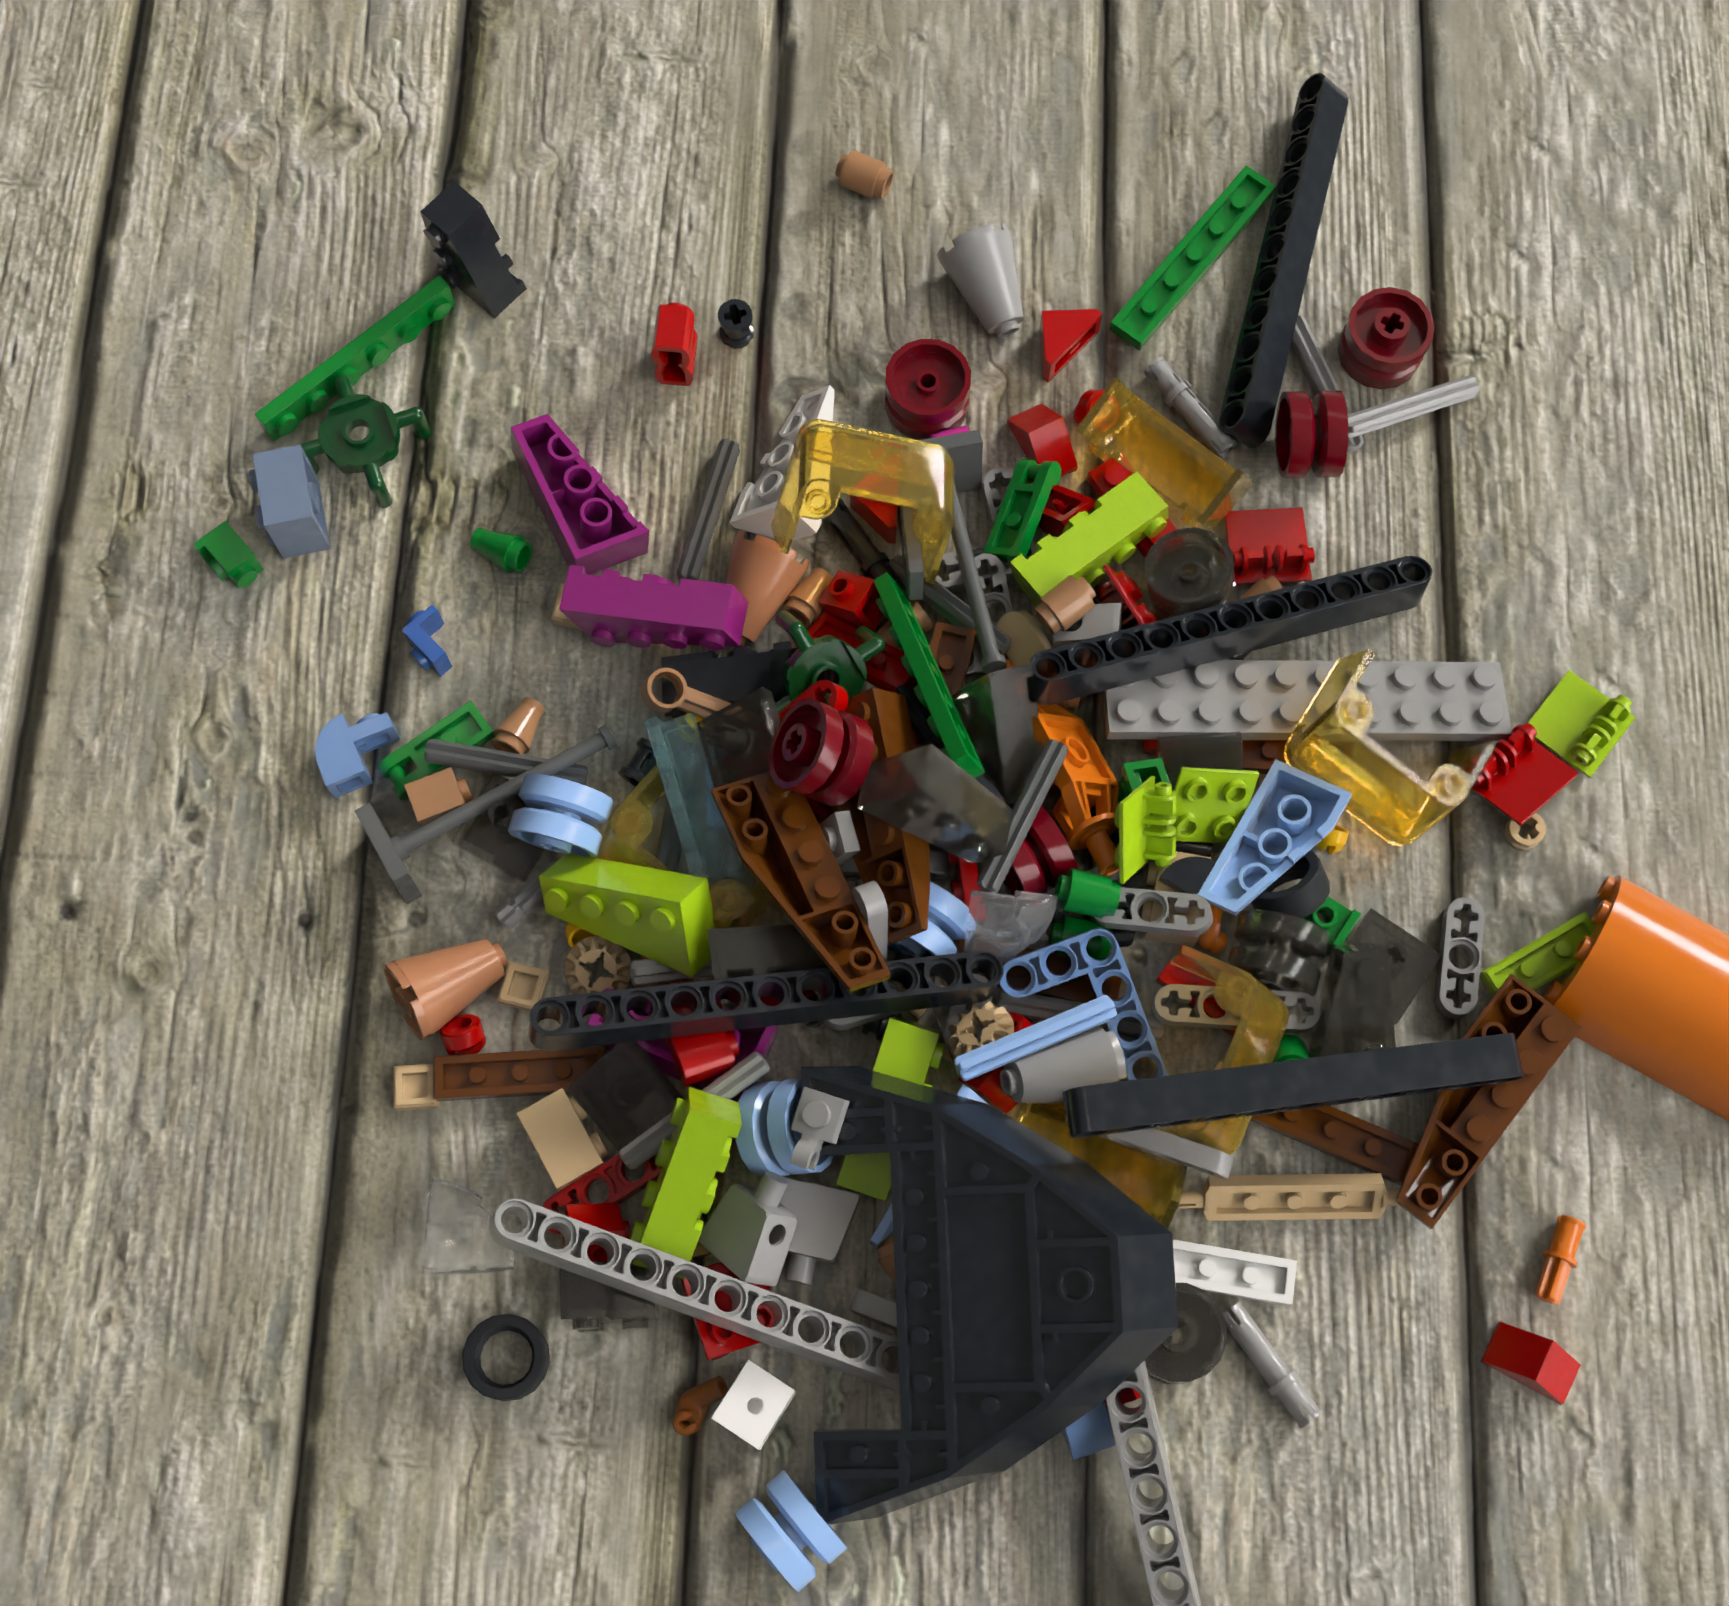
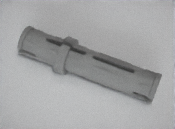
[1144,357,1237,460]
[1218,1301,1323,1429]

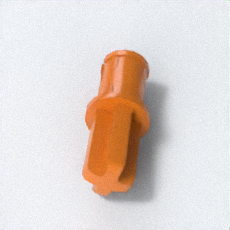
[1535,1215,1586,1304]

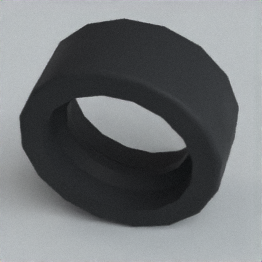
[1251,851,1330,923]
[462,1314,550,1402]

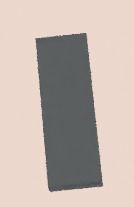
[897,484,924,600]

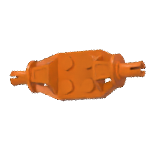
[994,659,1119,876]

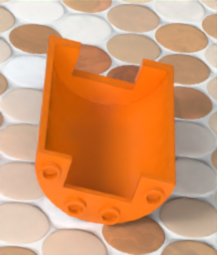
[1544,875,1729,1121]

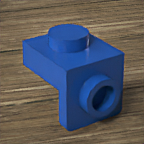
[402,605,452,677]

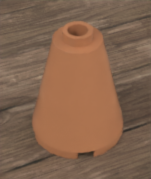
[725,530,810,647]
[383,939,508,1040]

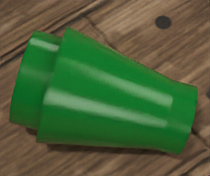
[470,528,532,573]

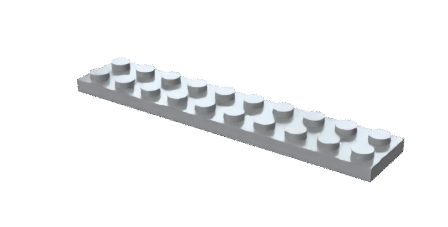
[1102,660,1512,741]

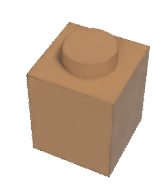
[404,767,473,827]

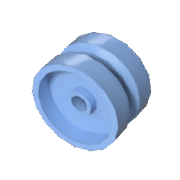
[508,773,613,858]
[887,882,976,959]
[735,1077,834,1178]
[735,1470,847,1592]

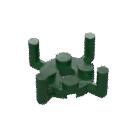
[300,375,431,508]
[754,610,885,720]

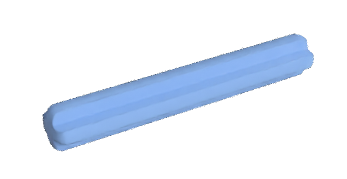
[954,995,1117,1081]

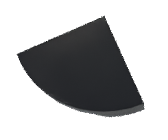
[1158,856,1216,894]

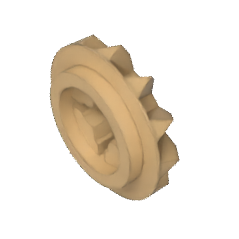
[564,936,631,994]
[947,1001,1014,1057]

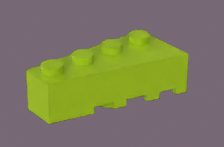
[1010,471,1169,607]
[539,853,719,977]
[836,1015,946,1201]
[629,1087,742,1279]

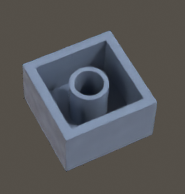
[249,444,330,558]

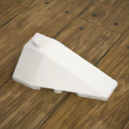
[730,385,834,542]

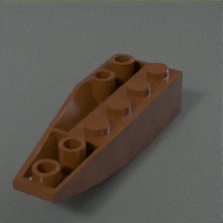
[831,687,930,943]
[711,771,891,992]
[1395,974,1581,1229]

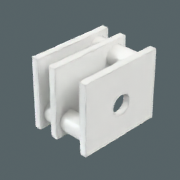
[712,1360,796,1450]

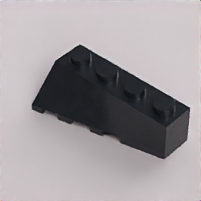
[661,637,825,721]

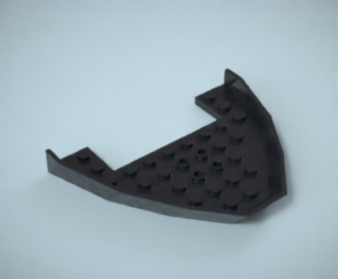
[801,1066,1178,1524]

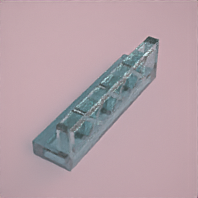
[644,713,743,883]

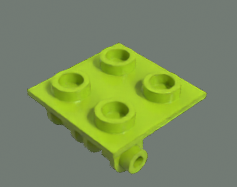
[1528,670,1636,778]
[1171,767,1260,843]
[1114,776,1176,884]

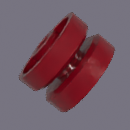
[1337,287,1435,389]
[885,339,971,440]
[1275,390,1348,478]
[769,698,875,806]
[980,806,1078,905]

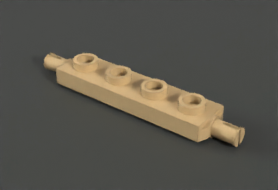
[1176,1173,1400,1221]

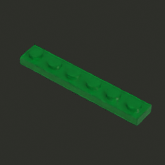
[1109,165,1276,351]
[255,275,456,442]
[873,572,985,781]

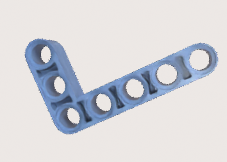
[1000,928,1172,1130]

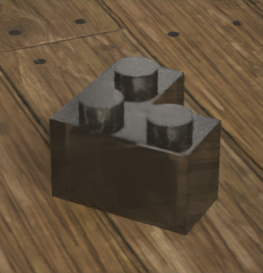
[559,1261,659,1333]

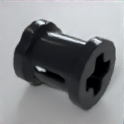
[718,299,754,349]
[618,738,671,792]

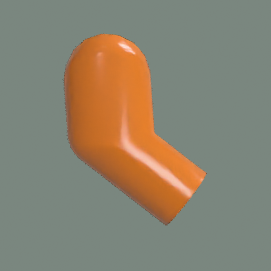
[1198,903,1227,953]

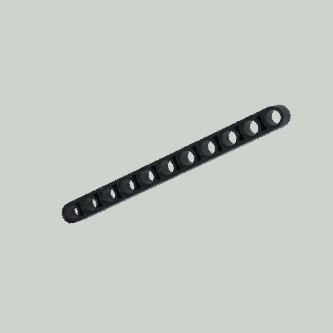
[1219,73,1349,449]
[1024,556,1432,706]
[528,951,1004,1051]
[1062,1033,1525,1138]

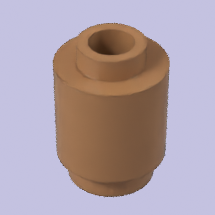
[835,150,894,199]
[1033,575,1096,635]

